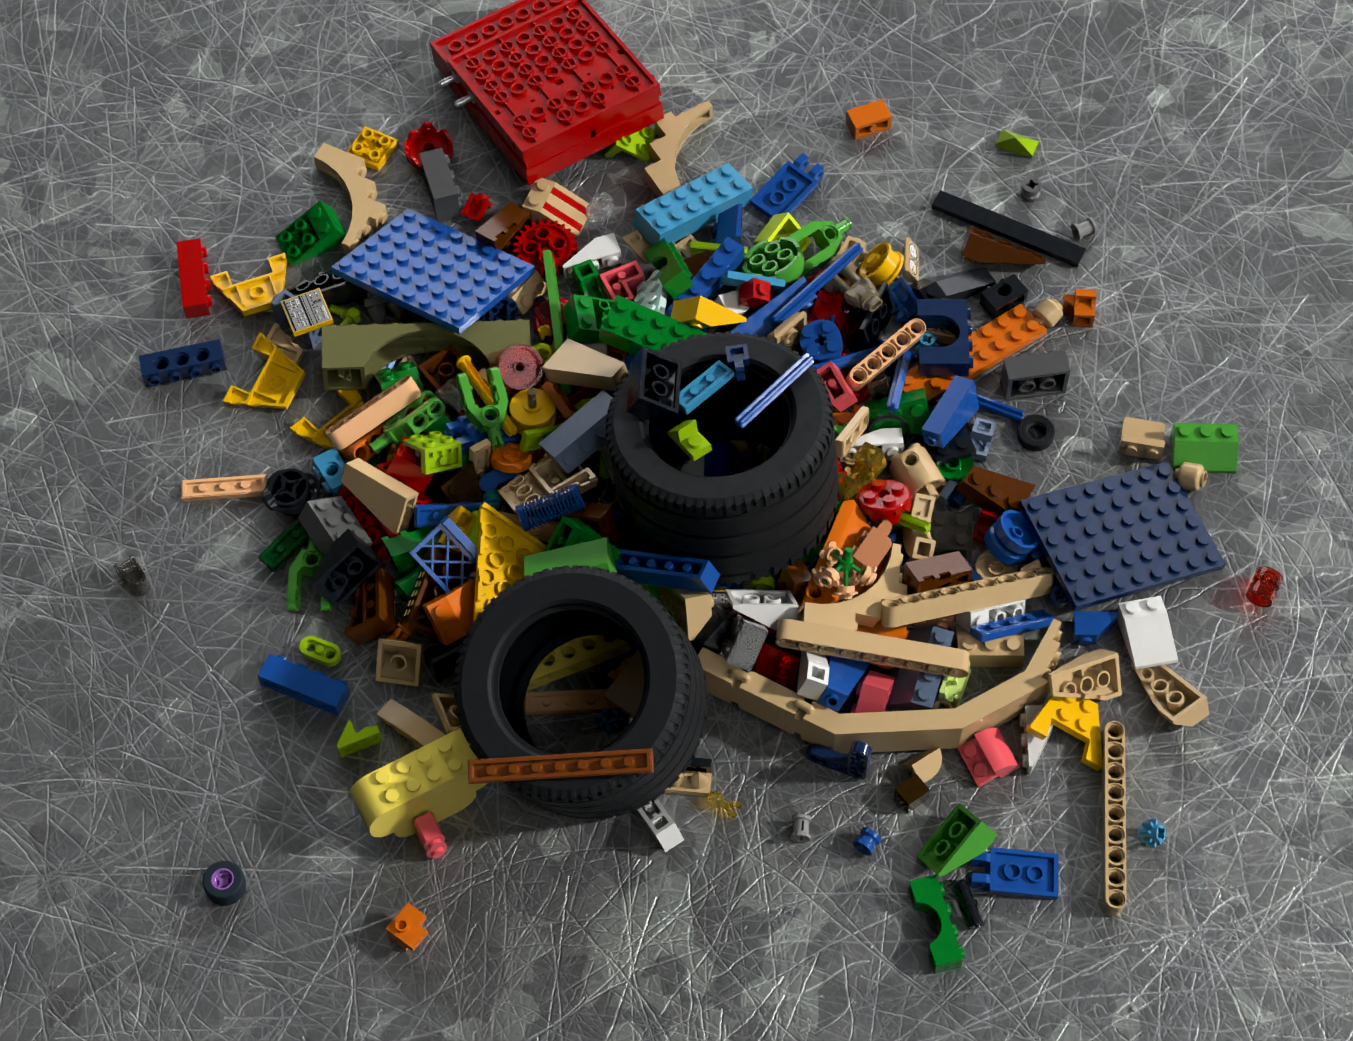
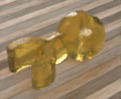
[707,790,742,819]

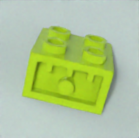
[604,126,655,162]
[403,431,462,475]

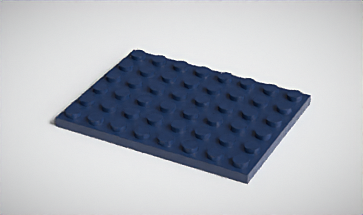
[1018,461,1226,611]

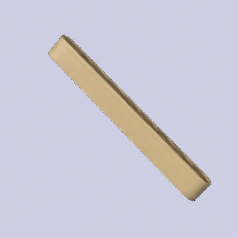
[881,567,1054,627]
[776,619,970,678]
[1102,721,1127,917]

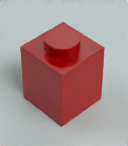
[739,278,770,309]

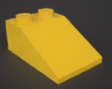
[670,296,747,330]

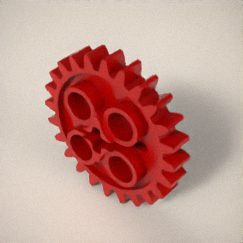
[513,219,577,278]

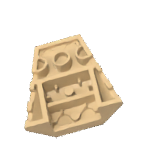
[498,454,598,513]

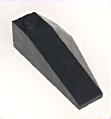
[909,268,996,299]
[287,270,368,305]

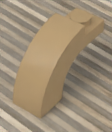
[903,492,936,559]

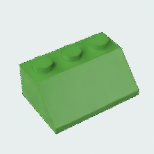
[1170,423,1239,473]

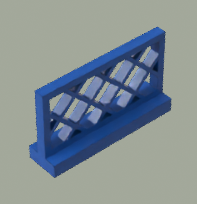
[409,517,477,592]

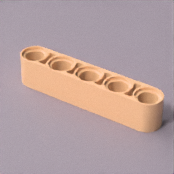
[846,318,926,391]
[325,375,422,451]

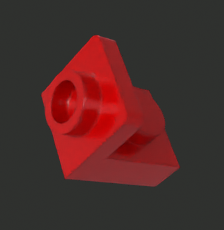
[461,192,493,223]
[970,509,1000,545]

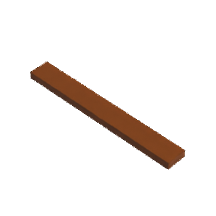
[468,748,654,784]

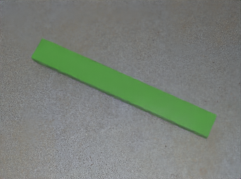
[543,250,572,395]

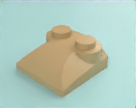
[767,311,807,348]

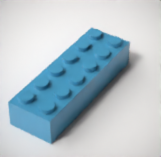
[633,163,753,246]

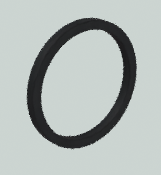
[867,414,910,444]

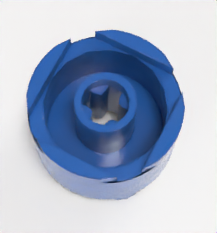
[800,320,843,364]

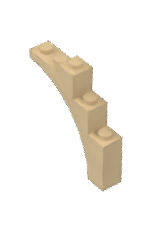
[644,101,713,198]
[314,143,388,255]
[797,543,909,631]

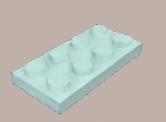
[634,265,668,315]

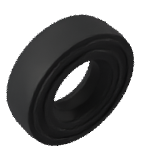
[1017,415,1055,451]

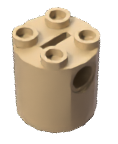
[889,443,947,501]

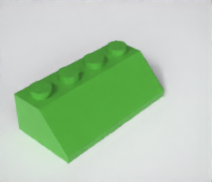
[524,537,617,577]

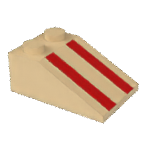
[522,178,593,238]

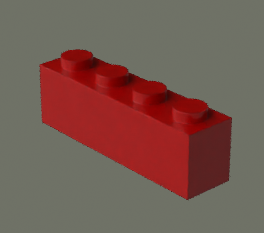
[176,238,213,319]

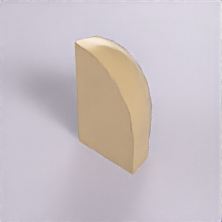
[902,748,942,783]

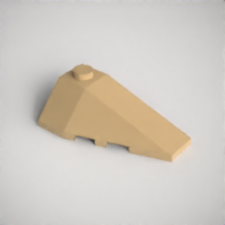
[658,586,714,641]
[1048,649,1122,701]
[1131,662,1209,727]

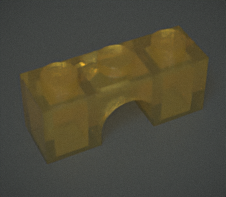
[838,441,887,503]

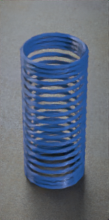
[515,483,585,532]

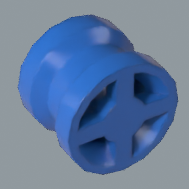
[853,827,881,856]

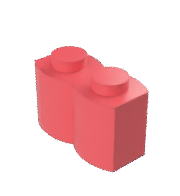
[413,812,447,859]

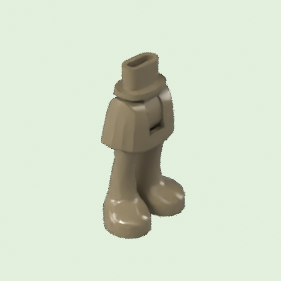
[823,262,883,312]

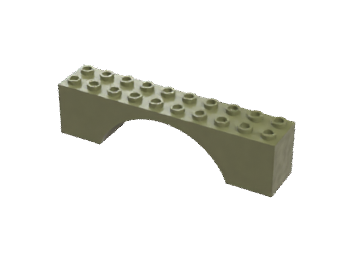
[322,319,532,391]

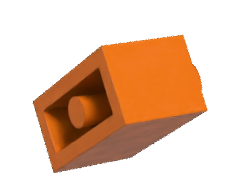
[846,99,892,140]

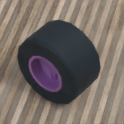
[202,861,246,906]

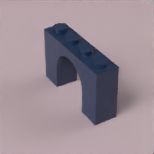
[916,299,973,377]

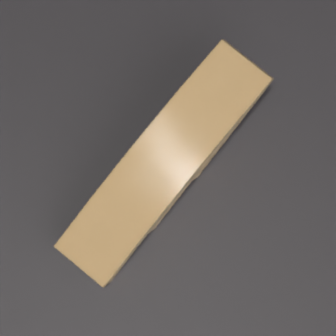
[376,699,445,748]

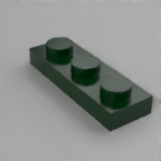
[258,518,309,572]

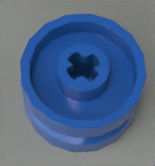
[984,510,1039,566]

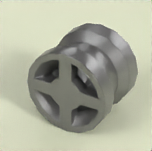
[1020,176,1042,202]

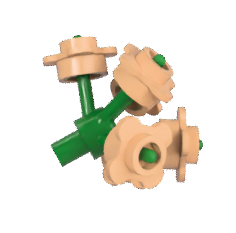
[811,541,877,601]

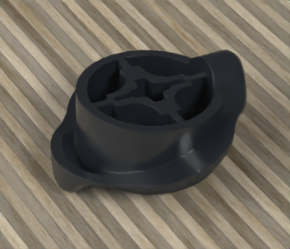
[261,469,321,515]

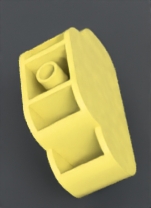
[350,729,487,837]

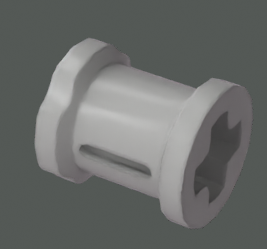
[1071,217,1098,241]
[790,814,812,843]

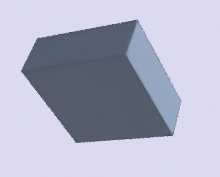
[938,480,958,509]

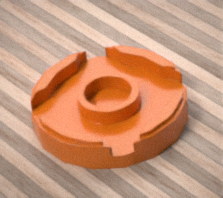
[490,443,532,473]

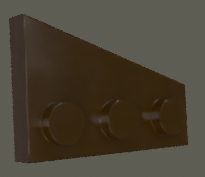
[437,460,483,503]

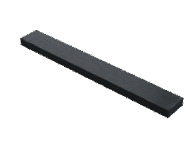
[931,190,1086,268]

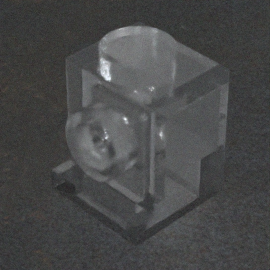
[586,192,614,226]

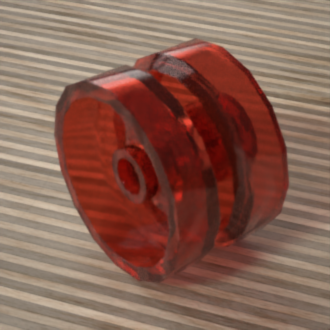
[493,344,543,391]

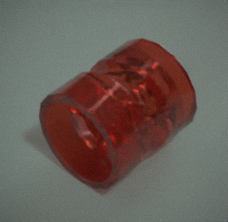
[1245,566,1283,607]

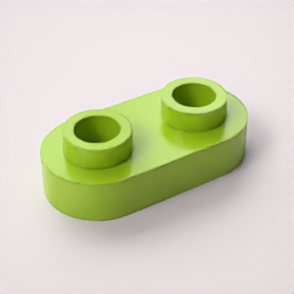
[299,636,342,667]

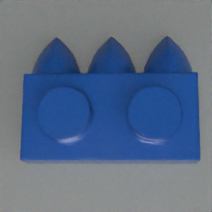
[889,277,919,322]

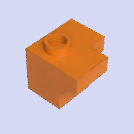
[1062,289,1096,327]
[386,903,428,951]

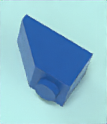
[1071,611,1118,646]

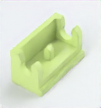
[938,662,971,708]

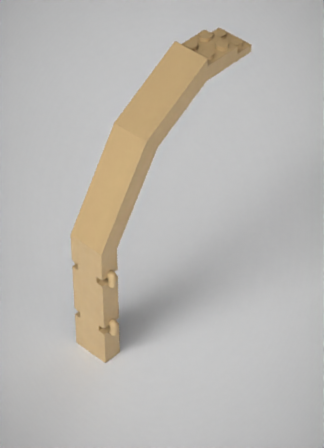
[698,619,1063,754]

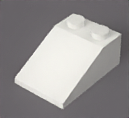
[725,589,799,630]
[1117,596,1178,670]

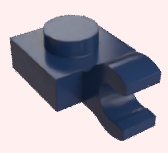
[725,343,750,382]

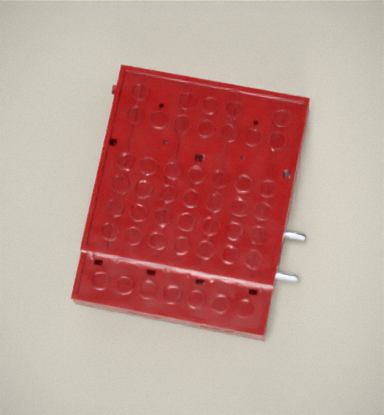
[430,0,664,185]

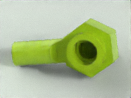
[329,305,361,326]

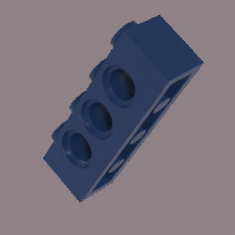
[139,339,227,387]

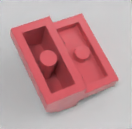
[957,728,1020,788]

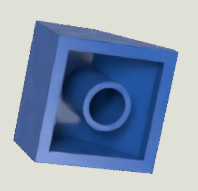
[712,204,742,244]

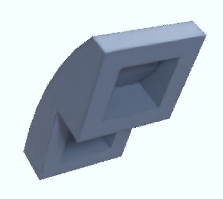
[971,417,996,462]

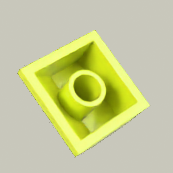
[753,212,812,254]

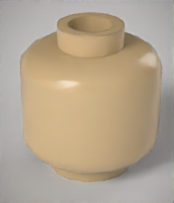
[1033,298,1063,328]
[1174,462,1207,491]

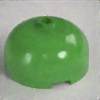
[742,237,804,293]

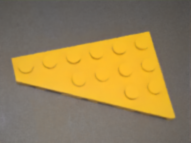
[473,502,547,621]

